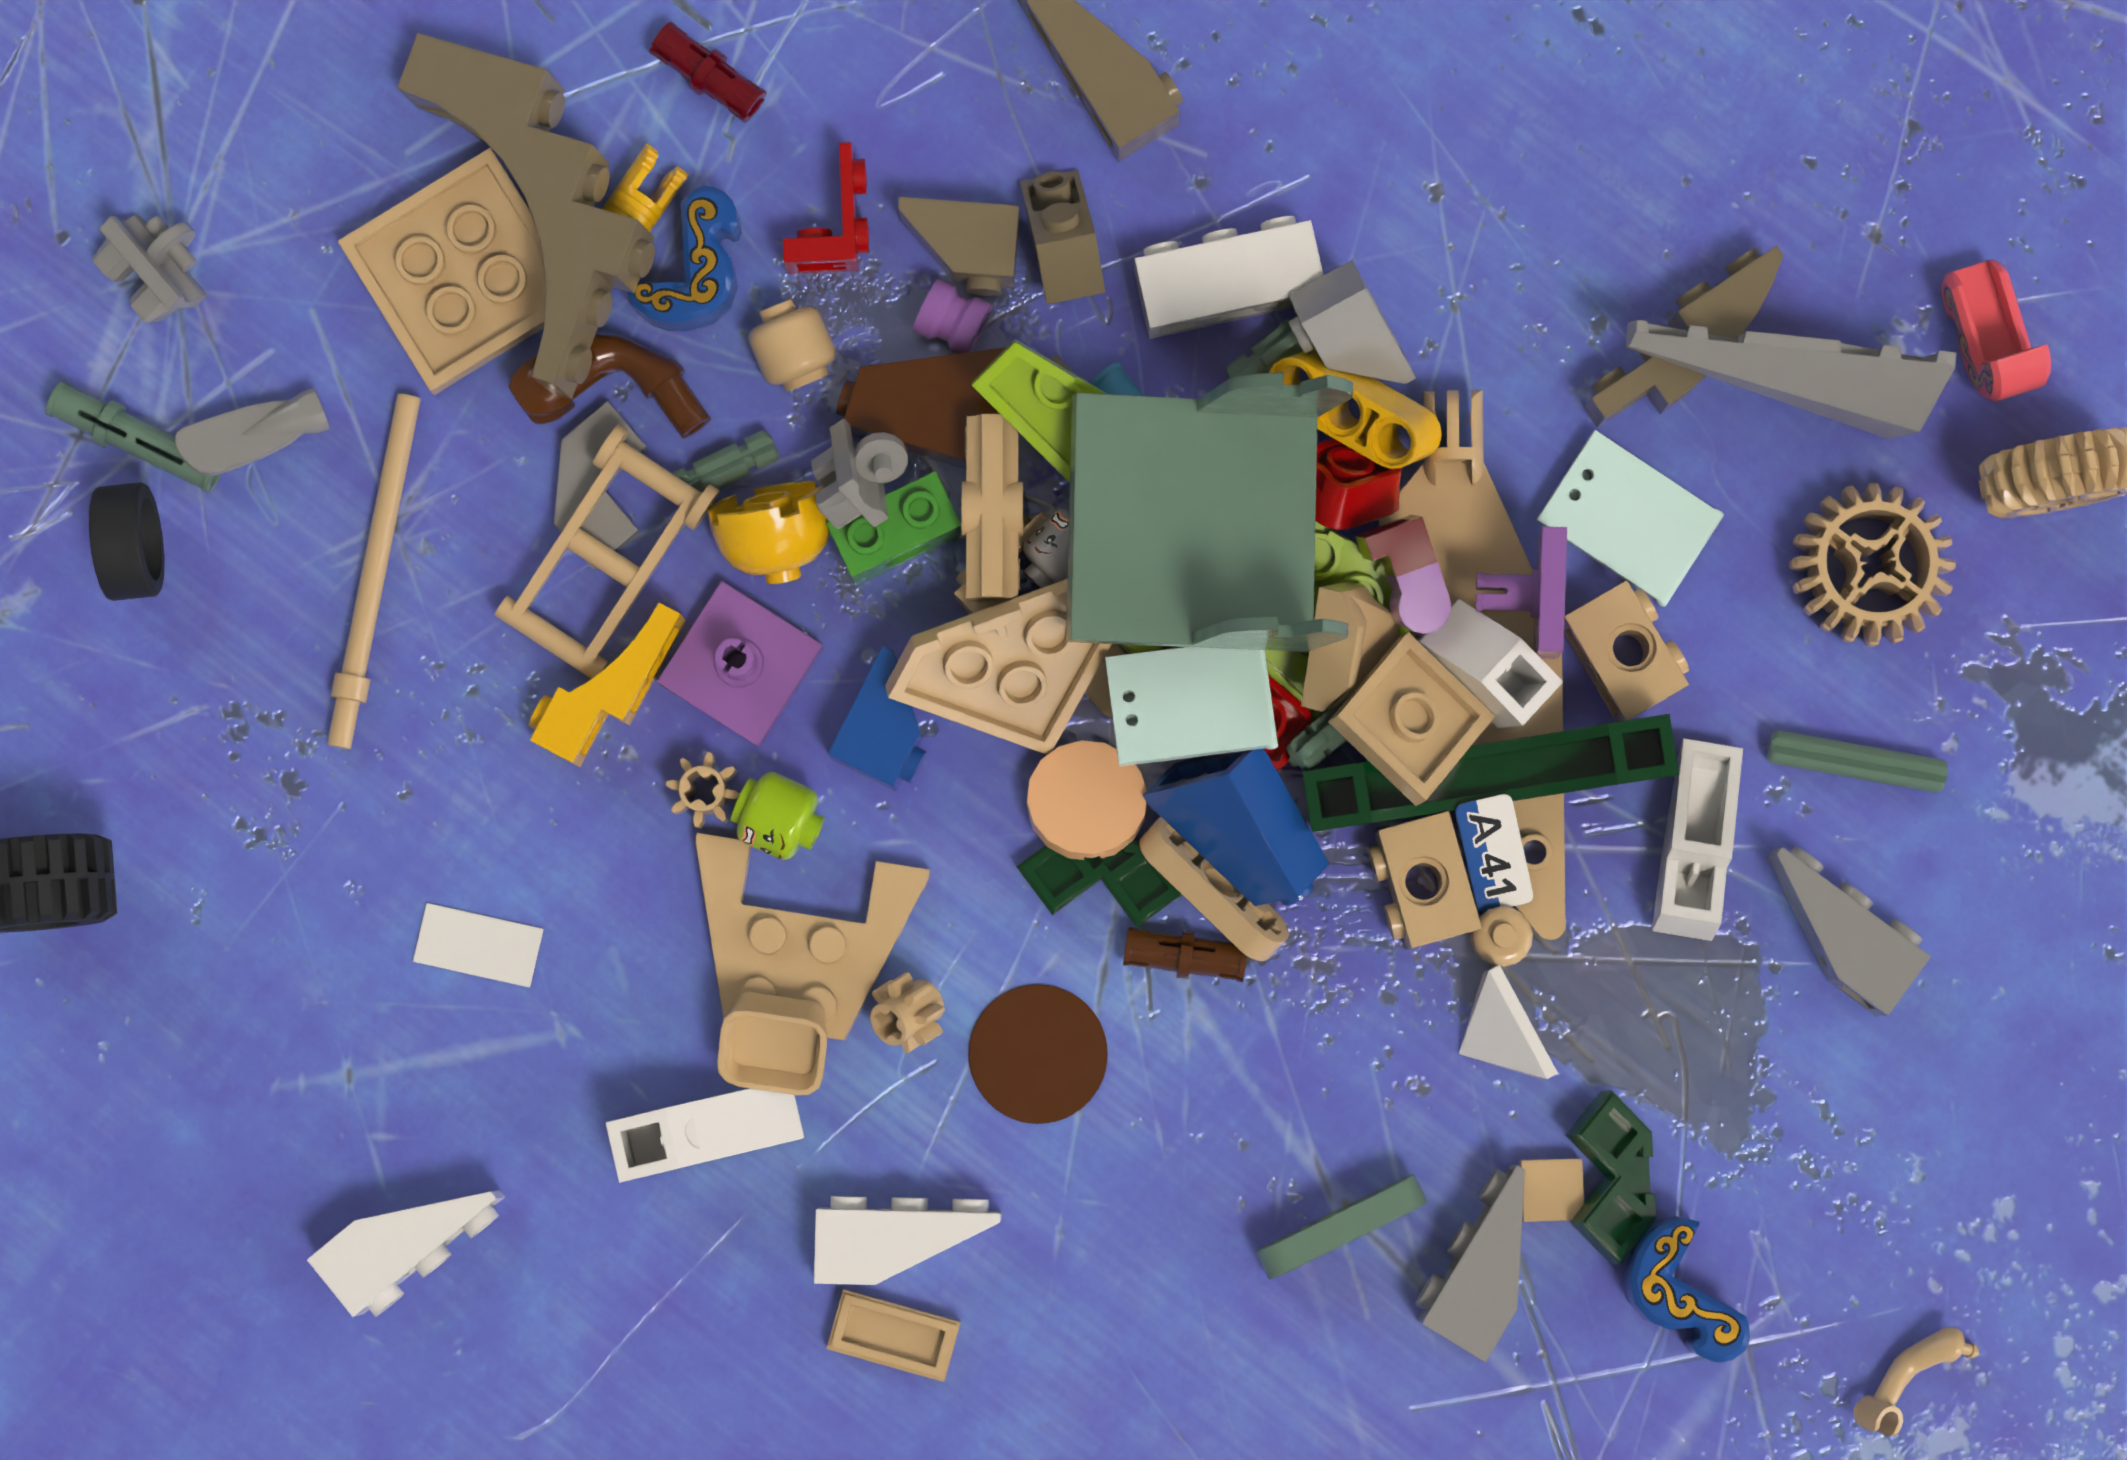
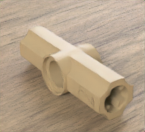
[961,414,1023,603]

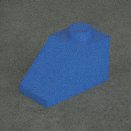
[828,646,927,791]

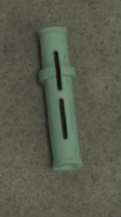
[45,381,222,493]

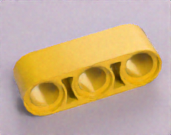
[1269,349,1442,469]

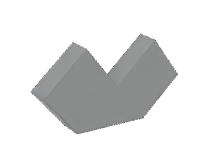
[554,401,648,571]

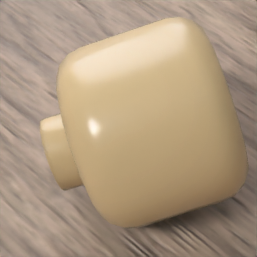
[1470,906,1533,967]

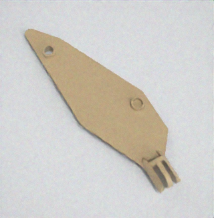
[1379,390,1566,940]

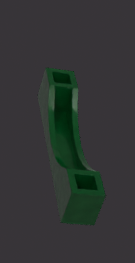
[1302,714,1679,832]

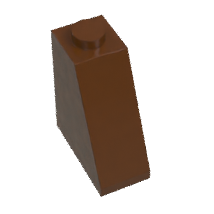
[836,347,1006,469]

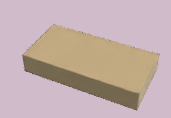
[827,1289,961,1382]

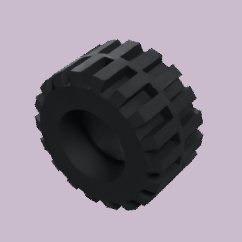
[0,833,118,933]

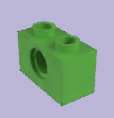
[826,471,962,586]

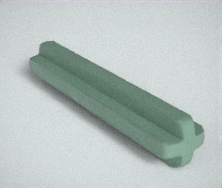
[1767,730,1948,793]

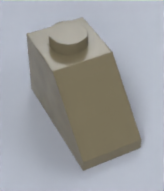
[898,197,1020,296]

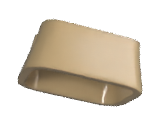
[717,992,827,1095]

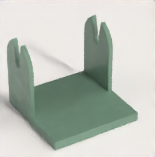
[1066,372,1353,652]

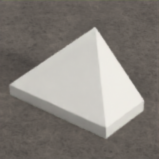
[1459,965,1558,1079]

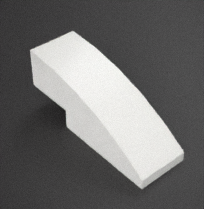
[1652,738,1743,941]

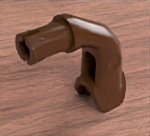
[509,333,711,439]

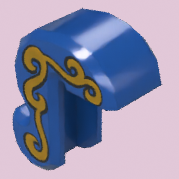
[627,186,742,331]
[1623,1216,1750,1363]

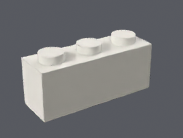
[1134,216,1323,339]

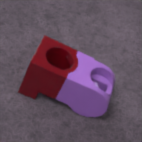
[1355,515,1451,634]

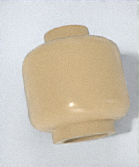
[748,299,836,392]

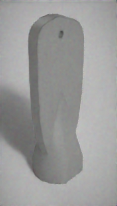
[175,387,330,476]

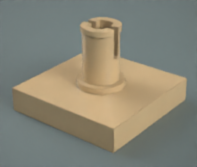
[1328,632,1495,806]

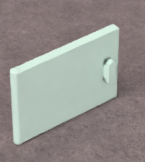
[1535,430,1724,607]
[1105,647,1278,767]

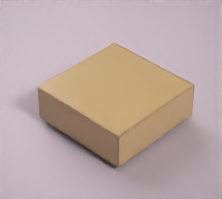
[1519,1158,1584,1222]

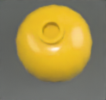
[707,481,830,584]

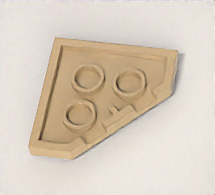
[885,579,1112,755]

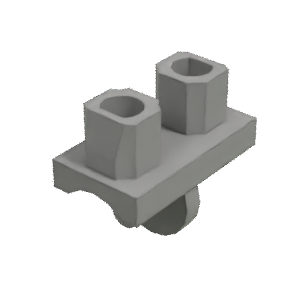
[92,215,207,323]
[811,418,908,530]

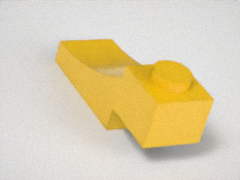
[528,603,686,767]

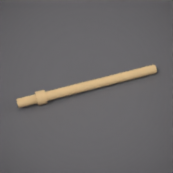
[327,394,421,750]

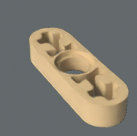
[1139,817,1289,961]

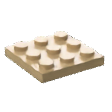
[338,147,546,395]

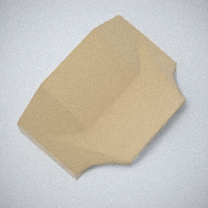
[1301,581,1400,712]

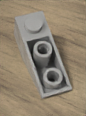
[1767,846,1931,1017]
[1415,1164,1525,1363]

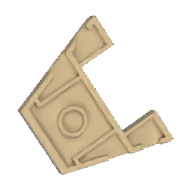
[695,833,931,1041]

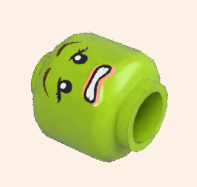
[730,771,825,861]

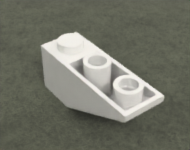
[605,1088,805,1183]
[307,1190,505,1317]
[814,1196,1002,1285]

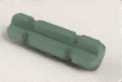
[1226,311,1303,379]
[672,430,779,506]
[1286,705,1347,771]

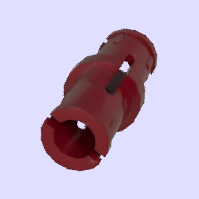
[649,22,767,123]

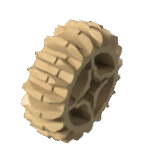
[1978,427,2127,519]
[1789,483,1956,647]

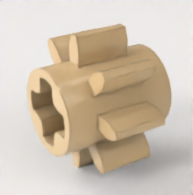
[666,752,740,829]
[870,972,945,1053]

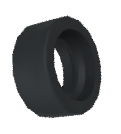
[89,482,165,601]

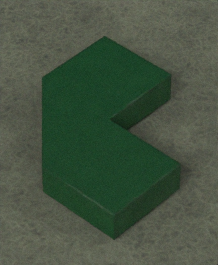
[1016,841,1182,928]
[1565,1090,1656,1264]

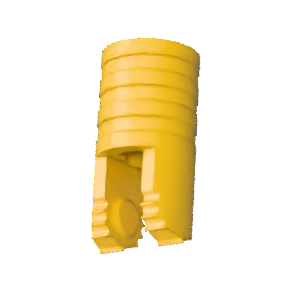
[602,143,689,232]

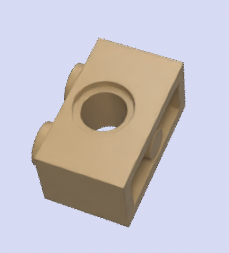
[1564,580,1689,722]
[1368,811,1482,950]

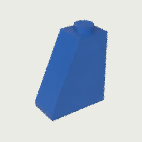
[1143,749,1329,906]

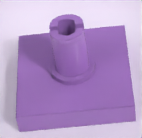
[1476,526,1567,659]
[657,581,824,748]

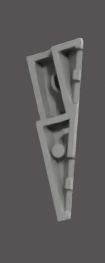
[1625,320,1956,439]

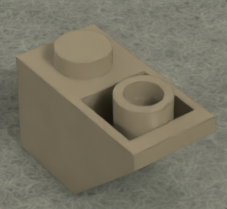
[1020,170,1106,305]

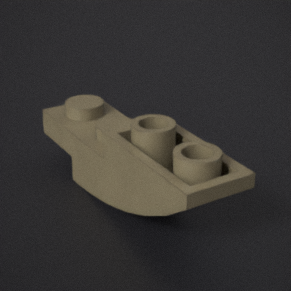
[1584,246,1784,428]

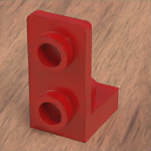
[783,142,870,274]

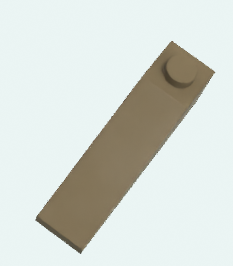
[1017,0,1183,162]

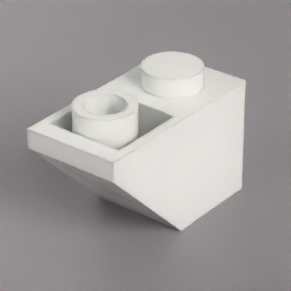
[1417,599,1563,728]

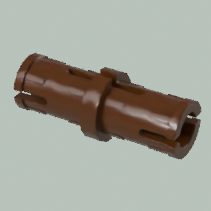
[1123,927,1247,982]

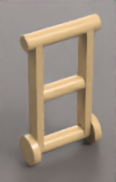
[494,424,720,679]

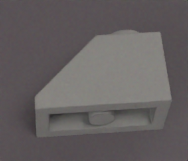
[1288,260,1416,384]

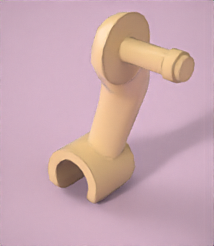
[1854,1327,1979,1436]

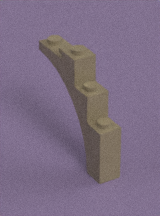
[397,33,655,399]

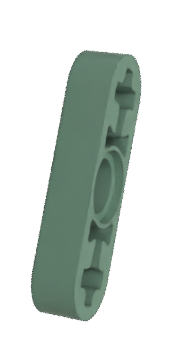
[1256,1174,1428,1280]

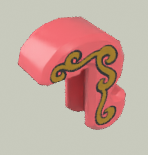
[1941,259,2051,402]

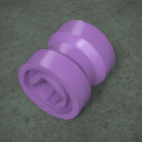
[913,278,993,354]

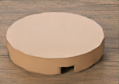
[1027,740,1147,860]

